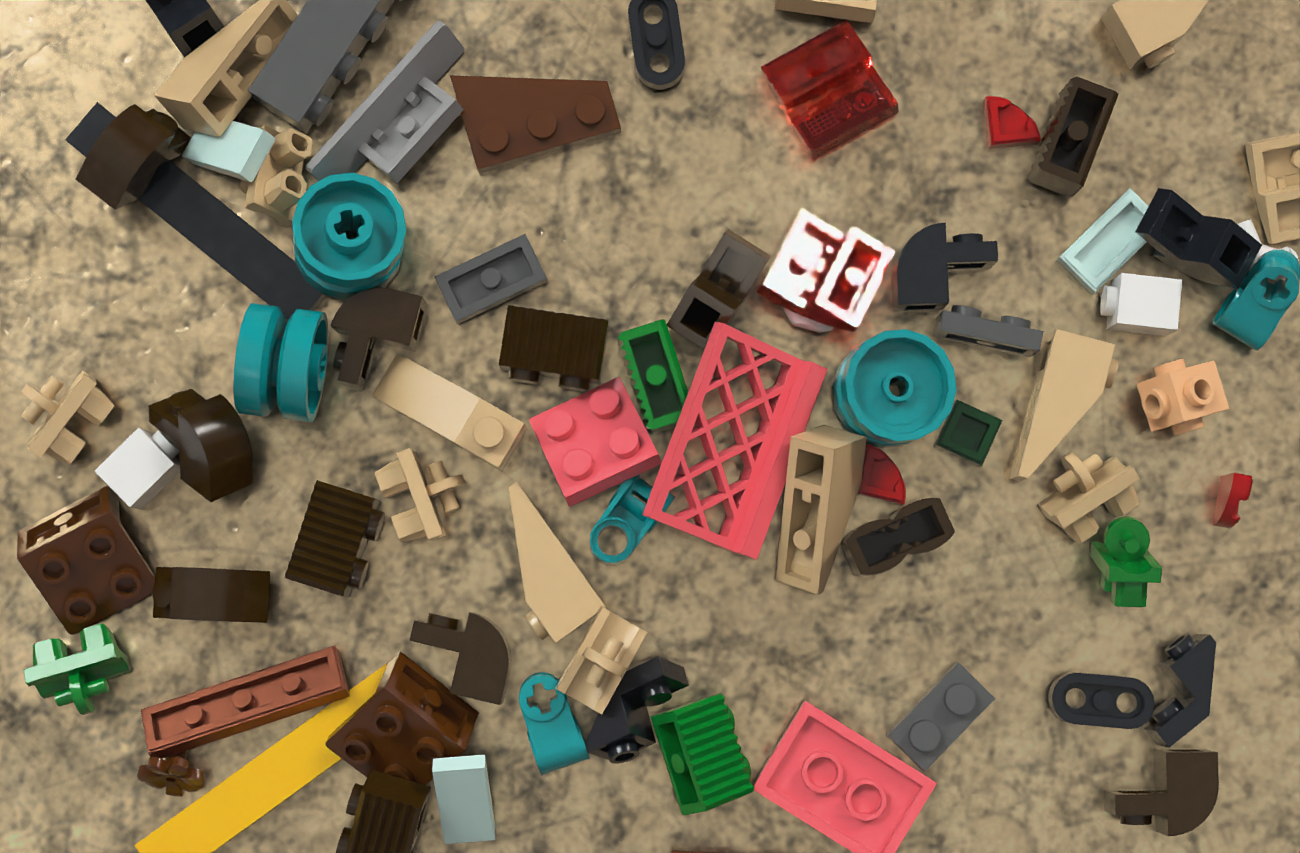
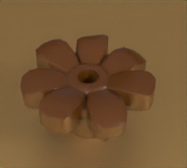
[137,750,205,797]

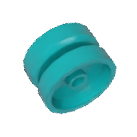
[292,172,406,300]
[233,303,329,422]
[832,329,957,448]

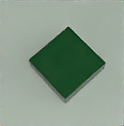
[934,399,1003,467]

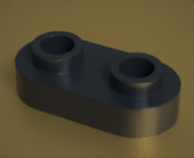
[628,0,685,90]
[1048,672,1155,729]

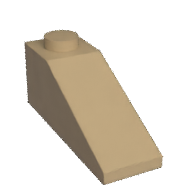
[154,0,298,137]
[1101,0,1209,69]
[1010,329,1119,482]
[372,353,527,471]
[775,425,867,595]
[508,481,606,643]

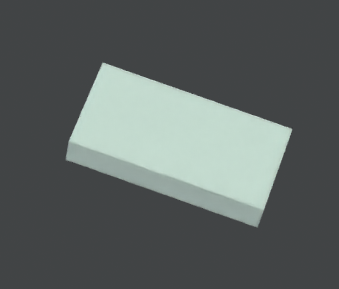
[182,121,276,183]
[1057,188,1148,295]
[432,755,495,844]

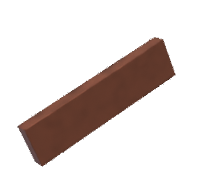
[141,645,350,759]

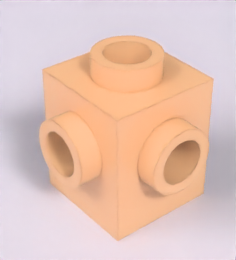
[1137,359,1229,436]

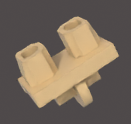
[240,125,313,227]
[21,370,114,465]
[375,448,466,542]
[1038,452,1140,543]
[555,606,648,714]

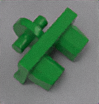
[1090,516,1162,607]
[23,623,132,715]

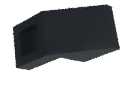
[1144,632,1216,748]
[585,656,689,764]

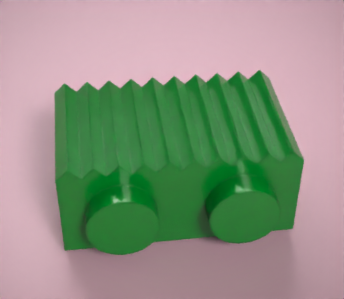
[617,319,688,435]
[651,693,754,816]

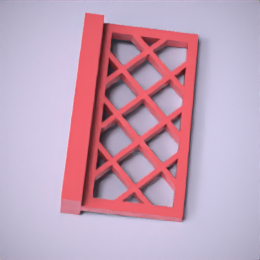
[642,322,828,560]

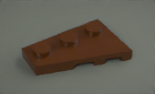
[450,75,621,173]

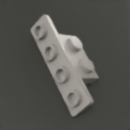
[306,21,464,183]

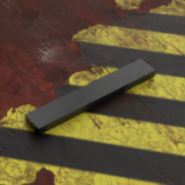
[65,102,326,320]

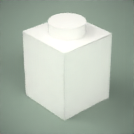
[1100,273,1182,336]
[95,428,180,510]

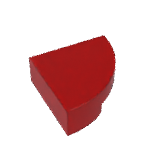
[983,96,1041,149]
[858,444,906,506]
[1213,473,1253,528]

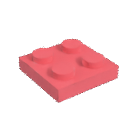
[529,376,662,507]

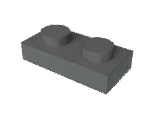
[434,234,548,324]
[933,305,1044,357]
[886,662,996,772]

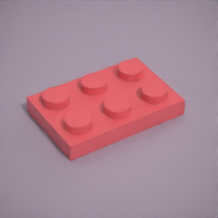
[753,700,937,853]

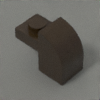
[75,104,192,210]
[667,229,771,350]
[331,288,427,390]
[148,389,253,502]
[153,567,270,623]
[409,612,512,705]
[1104,749,1219,836]

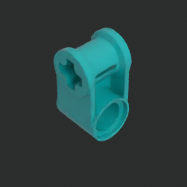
[1213,250,1300,351]
[590,474,675,566]
[519,672,590,776]

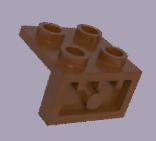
[17,485,155,635]
[325,651,479,785]

